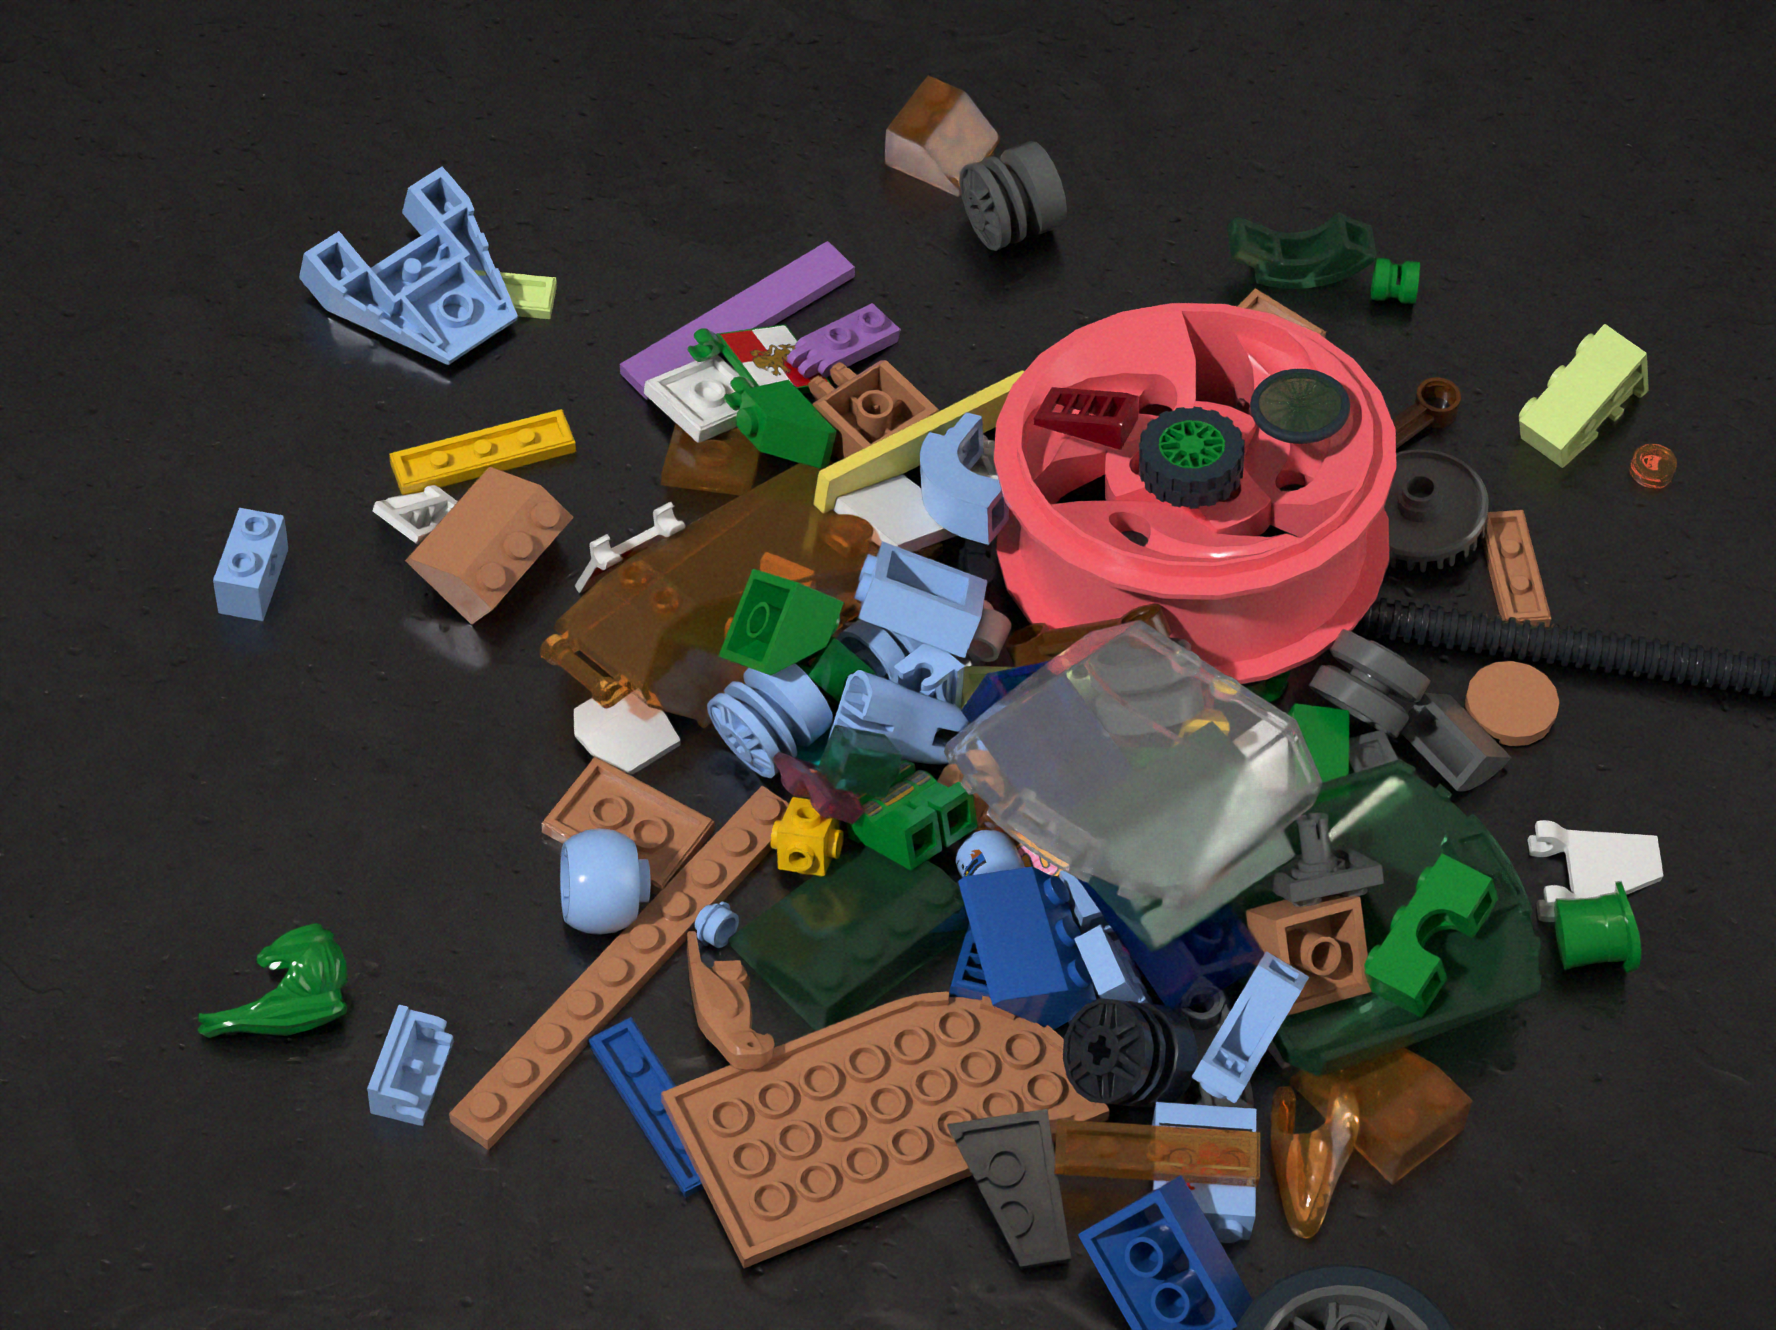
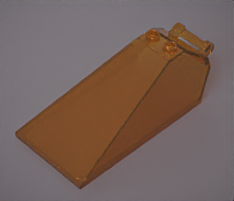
[540,460,943,729]

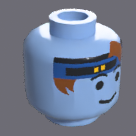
[956,830,1025,878]

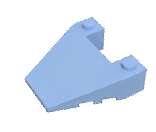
[299,166,518,365]

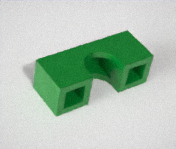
[1364,853,1499,1018]

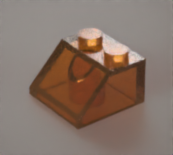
[884,75,1000,197]

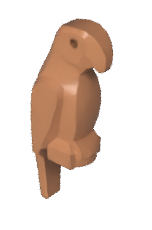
[687,931,775,1070]

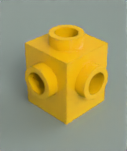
[771,797,843,876]

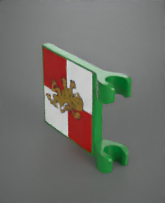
[687,324,831,410]

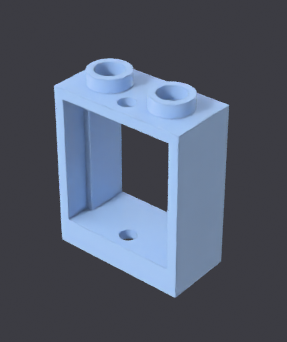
[854,541,987,658]

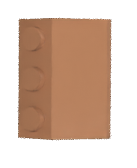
[405,467,573,625]

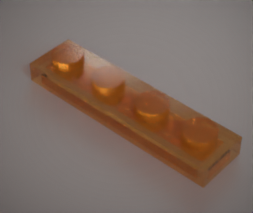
[1054,1119,1260,1187]

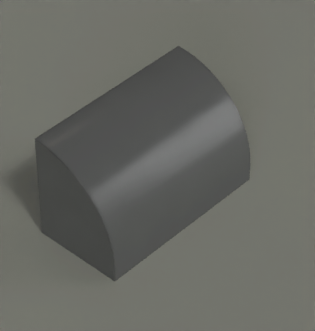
[1401,693,1512,791]

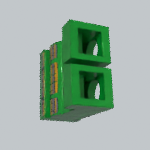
[833,760,978,870]

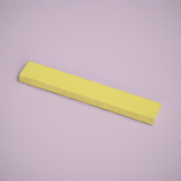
[813,370,1024,514]

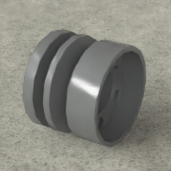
[960,141,1067,251]

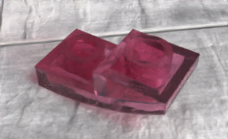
[773,752,865,824]

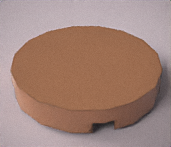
[1464,661,1559,746]

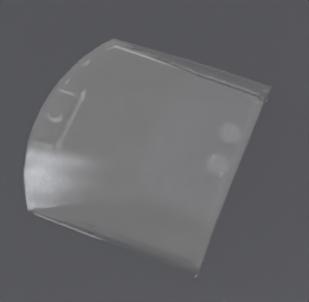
[944,620,1323,911]

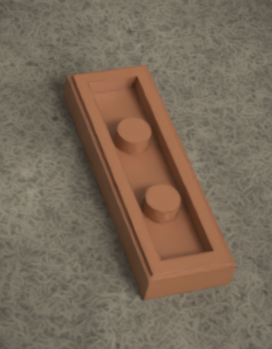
[1481,510,1551,627]

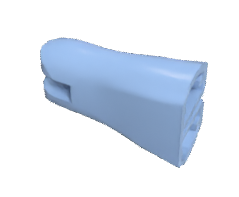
[829,670,970,765]

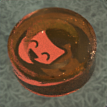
[1630,444,1677,488]

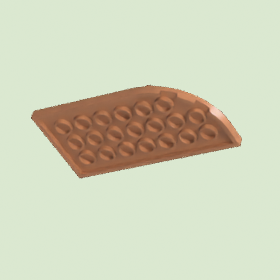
[661,992,1110,1268]

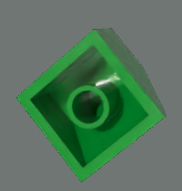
[718,569,844,676]

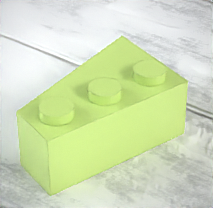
[1519,324,1649,468]

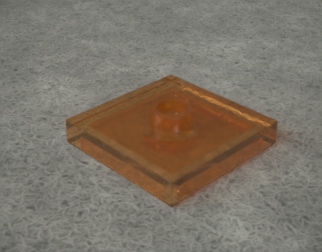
[661,423,762,497]

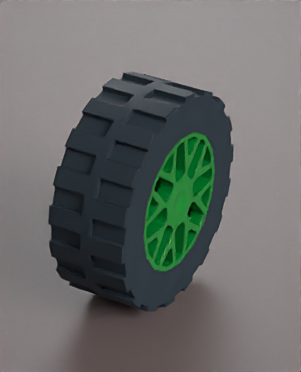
[1139,406,1244,509]

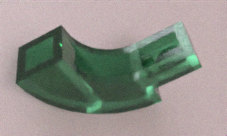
[1227,212,1378,289]

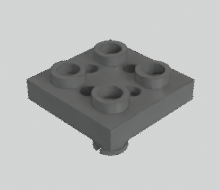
[1255,813,1384,907]

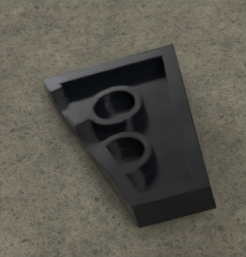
[947,1109,1071,1270]

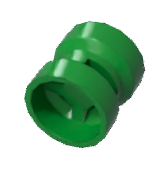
[1371,257,1420,305]

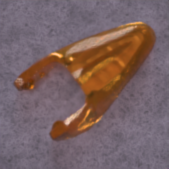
[1271,1083,1360,1239]

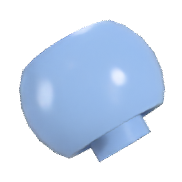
[560,828,651,935]

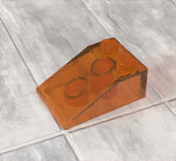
[1290,1024,1473,1185]

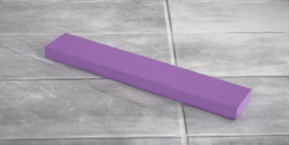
[620,241,855,401]

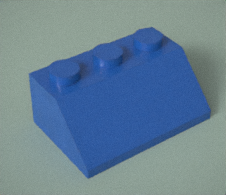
[958,866,1097,1030]
[1078,1175,1253,1330]

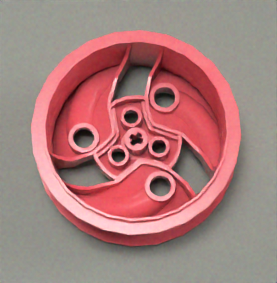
[994,303,1396,689]

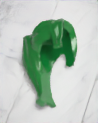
[198,923,348,1038]

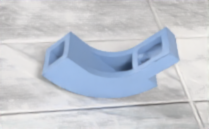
[920,412,1009,545]
[1192,951,1309,1103]

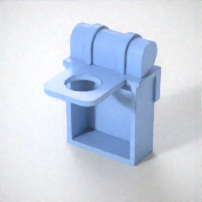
[1068,925,1153,1025]

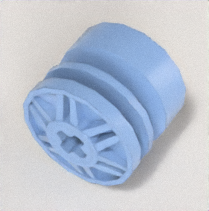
[707,663,834,778]

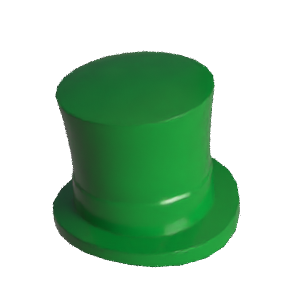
[1554,881,1642,973]

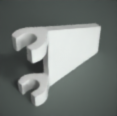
[1528,820,1663,922]

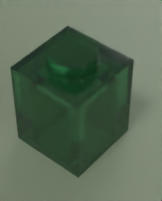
[818,725,903,798]

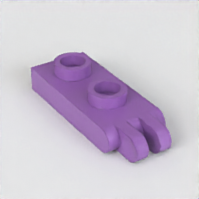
[787,303,901,378]

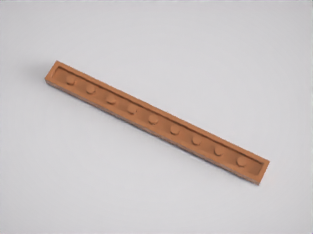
[449,786,789,1150]

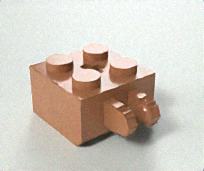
[808,360,939,460]

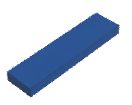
[588,1017,704,1198]

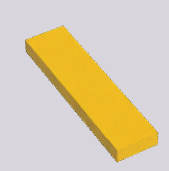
[389,409,576,495]

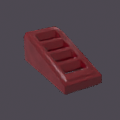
[1034,387,1139,450]

